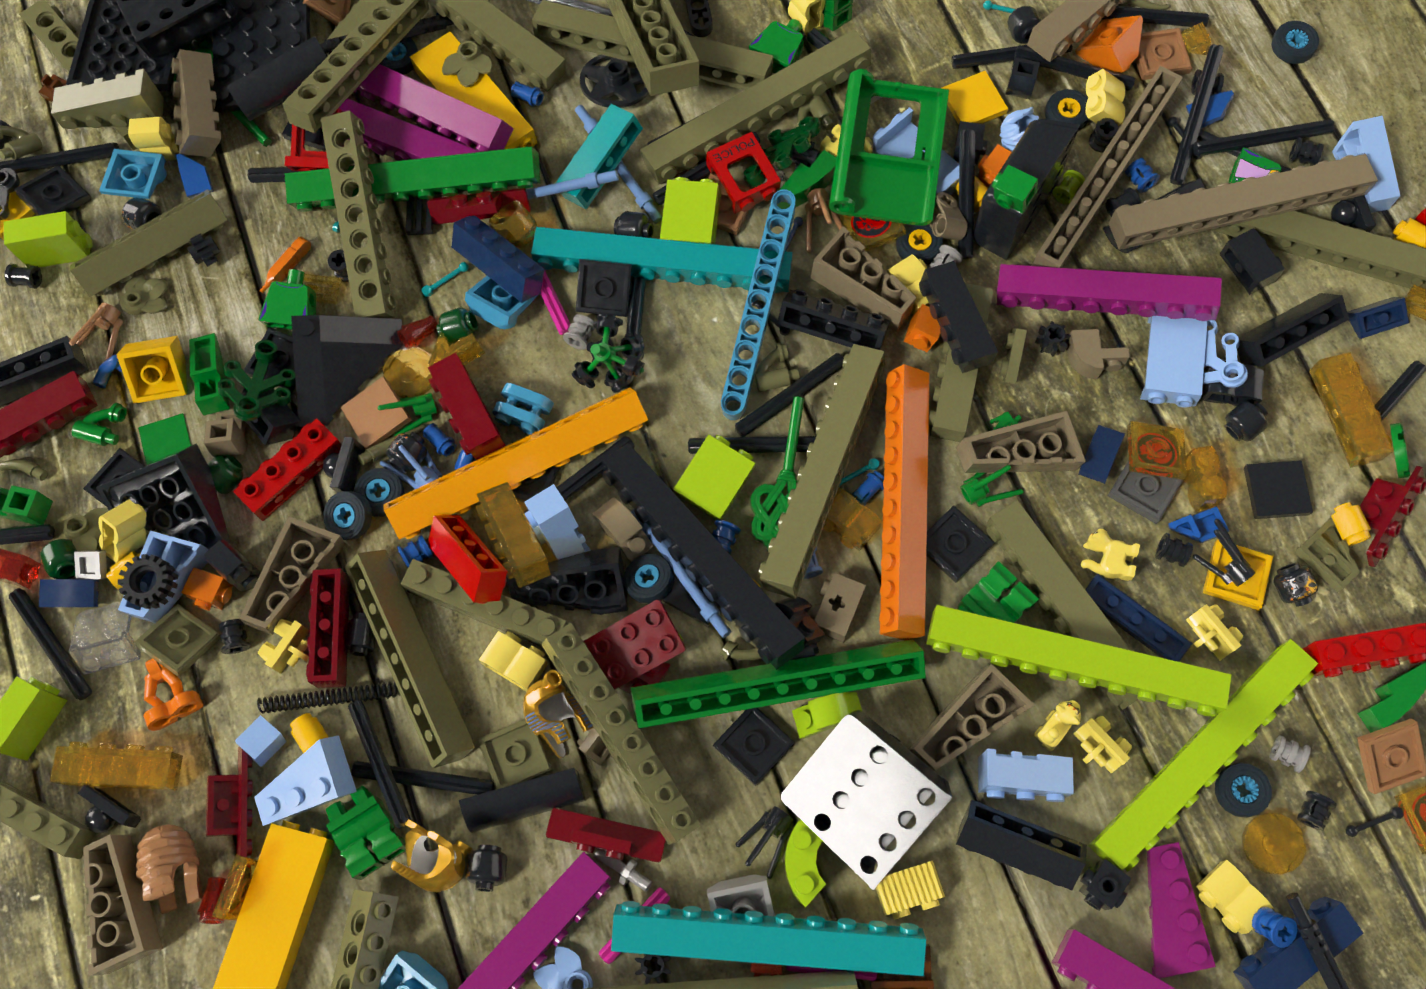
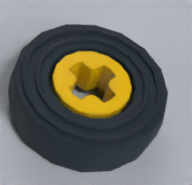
[1045,89,1089,131]
[896,224,943,264]

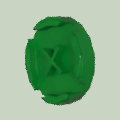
[1390,423,1410,479]

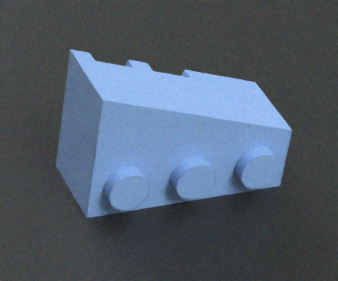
[978,748,1074,802]

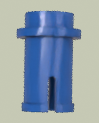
[511,81,544,107]
[423,423,456,456]
[852,471,884,506]

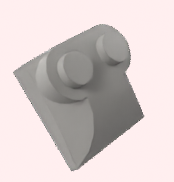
[707,874,775,916]

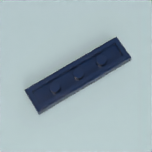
[1085,574,1193,662]

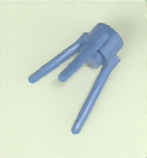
[380,444,442,489]

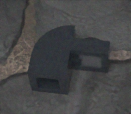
[1005,57,1040,100]
[774,597,825,648]

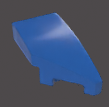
[1186,90,1234,129]
[176,154,214,198]
[1168,506,1229,543]

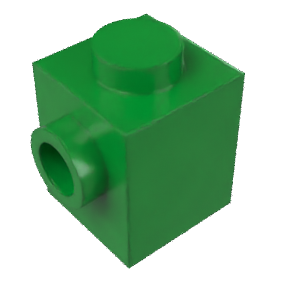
[992,165,1038,214]

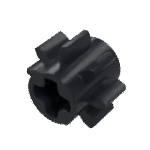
[791,141,820,170]
[187,233,221,267]
[1035,321,1071,357]
[635,954,672,984]

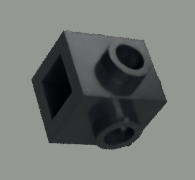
[1079,859,1132,911]

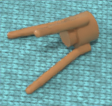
[805,188,843,253]
[69,303,123,361]

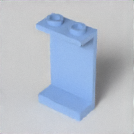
[872,107,959,201]
[1140,316,1207,407]

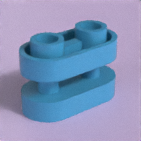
[492,383,554,435]

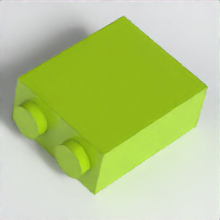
[660,177,721,244]
[4,211,93,268]
[673,434,755,520]
[0,676,68,761]

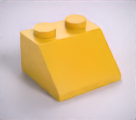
[116,336,187,404]

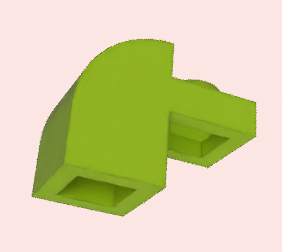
[792,692,862,738]

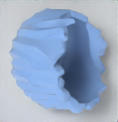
[999,107,1039,152]

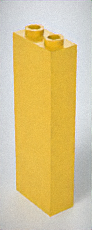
[410,32,537,149]
[213,820,335,989]

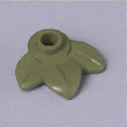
[442,41,492,87]
[120,274,169,315]
[63,508,109,551]

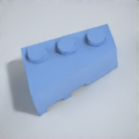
[1332,116,1400,213]
[524,484,591,560]
[118,531,209,623]
[254,735,357,826]

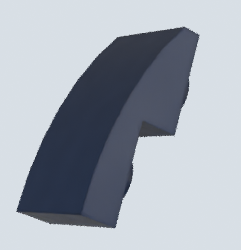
[1078,425,1125,484]
[39,579,99,607]

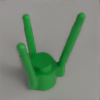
[377,393,438,436]
[960,465,1024,507]

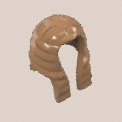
[136,824,204,914]

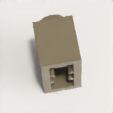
[810,573,866,643]

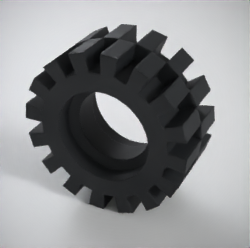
[118,554,178,609]

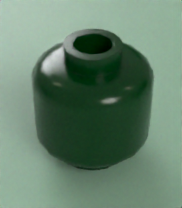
[437,307,478,345]
[208,455,244,494]
[40,539,77,579]

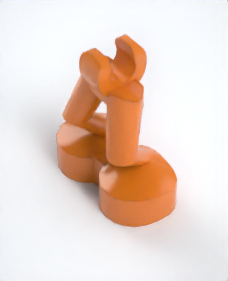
[143,658,203,731]

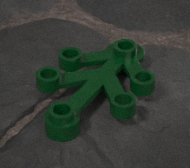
[743,116,821,189]
[218,340,296,421]

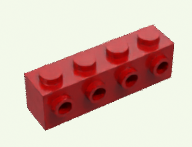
[233,418,342,521]
[427,515,507,604]
[1302,623,1426,678]

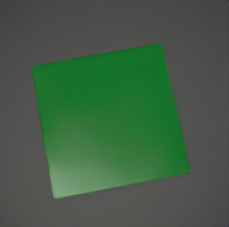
[138,413,191,465]

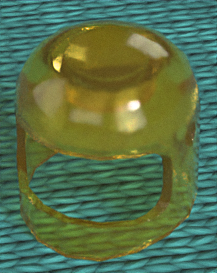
[489,200,538,247]

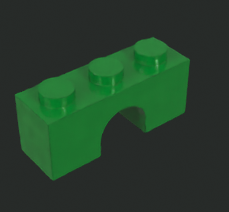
[0,486,53,525]

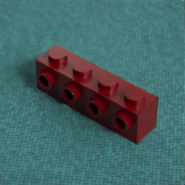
[427,352,506,460]
[0,371,98,458]
[306,568,350,688]

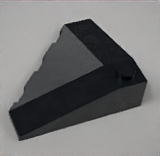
[291,315,403,428]
[96,443,231,550]

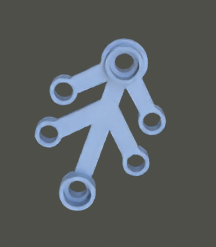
[1203,320,1248,388]

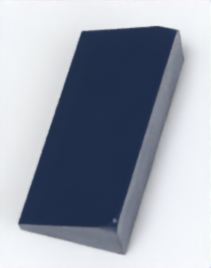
[1347,297,1409,339]

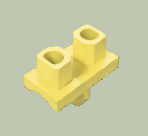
[1186,604,1243,661]
[258,619,310,674]
[1073,716,1132,773]

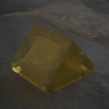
[1181,22,1211,55]

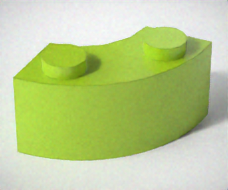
[785,819,826,909]

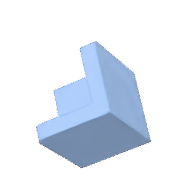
[235,715,287,767]

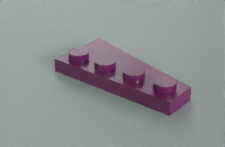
[1147,842,1216,979]

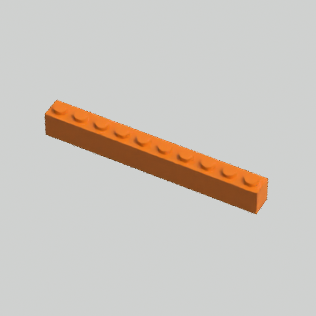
[879,364,929,640]

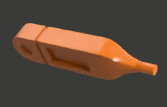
[260,237,311,293]

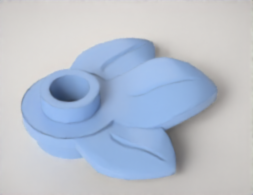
[533,947,593,989]

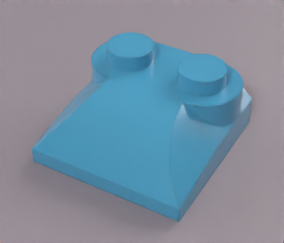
[99,149,167,199]
[465,276,538,329]
[378,950,449,989]

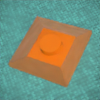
[1075,15,1143,73]

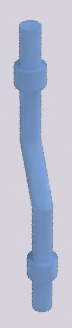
[575,105,662,223]
[526,170,619,200]
[631,509,732,638]

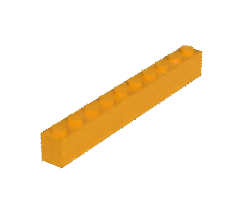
[383,387,648,540]

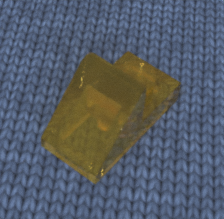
[428,332,485,366]

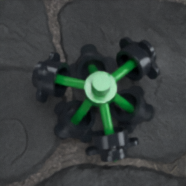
[572,313,645,393]

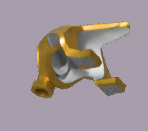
[523,670,594,758]
[391,819,473,892]

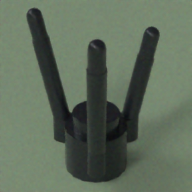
[1193,519,1256,587]
[735,806,793,879]

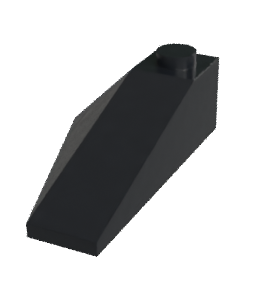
[506,546,628,615]

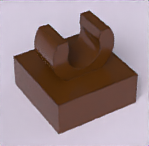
[38,74,67,103]

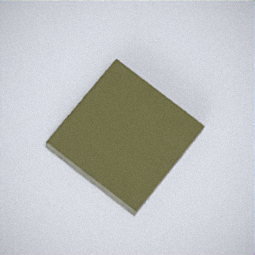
[135,604,221,677]
[477,719,553,790]

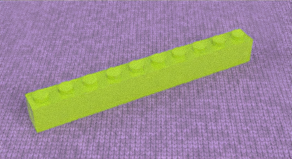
[926,605,1232,717]
[1088,639,1318,872]

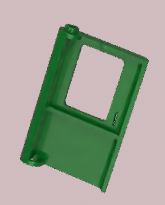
[829,69,949,226]

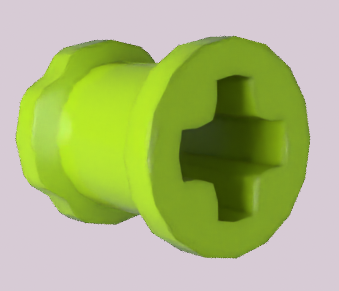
[1052,170,1085,205]

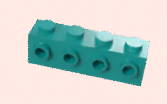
[556,104,643,210]

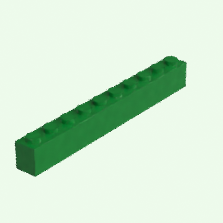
[285,146,541,212]
[631,639,926,728]

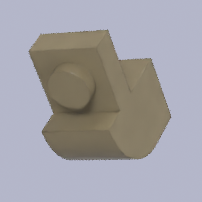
[1066,329,1130,379]
[204,410,248,457]
[592,497,653,562]

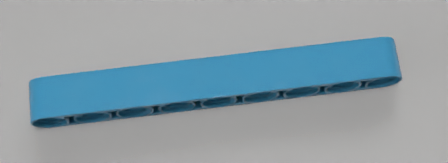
[721,190,795,420]

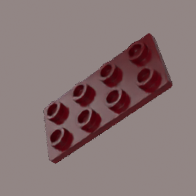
[583,599,686,690]

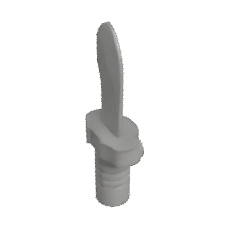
[594,850,652,892]

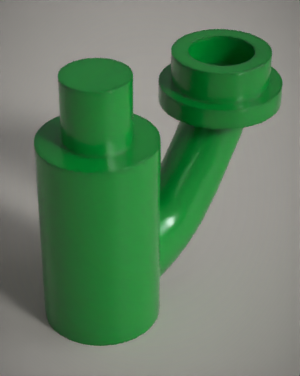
[72,403,127,446]

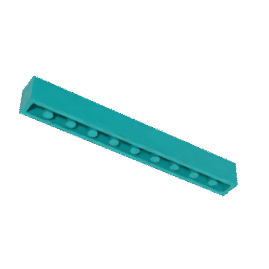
[531,227,793,293]
[611,901,926,976]

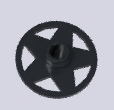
[580,55,649,108]

